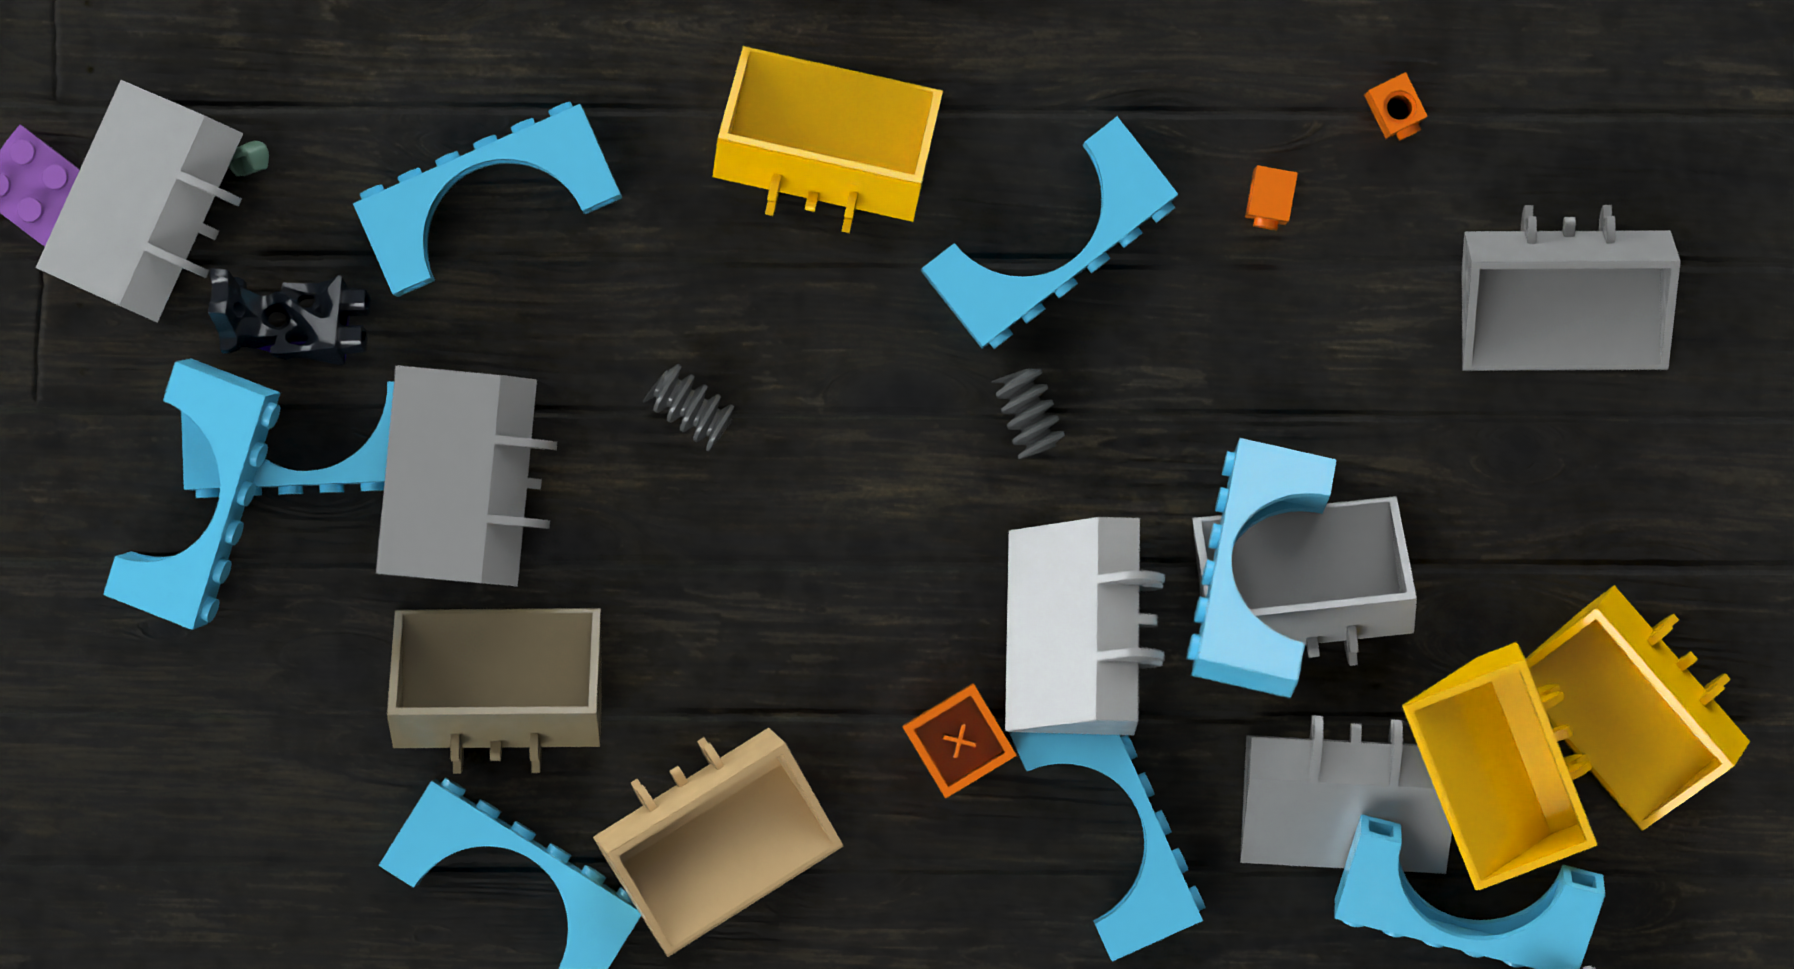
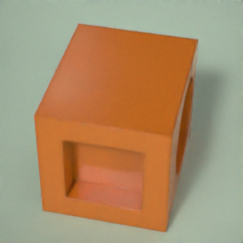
[1364,72,1428,141]
[1245,165,1298,230]

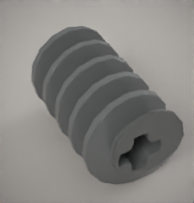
[643,364,734,452]
[991,368,1065,459]

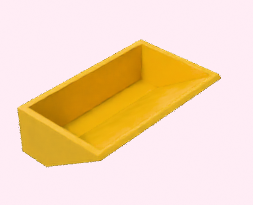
[712,46,943,233]
[1525,585,1750,831]
[1402,642,1597,890]

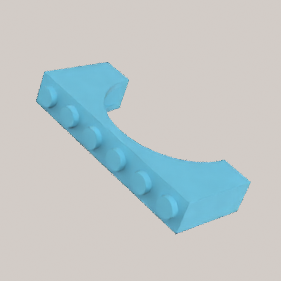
[353,102,622,297]
[921,116,1178,349]
[103,359,280,630]
[181,381,394,498]
[1187,438,1336,698]
[1009,732,1206,961]
[378,777,641,969]
[1335,814,1605,969]

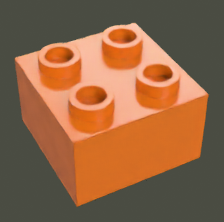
[902,683,1017,799]

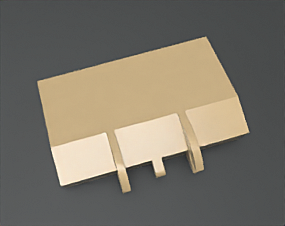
[593,728,844,957]

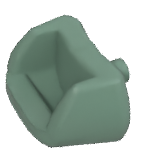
[228,141,269,176]

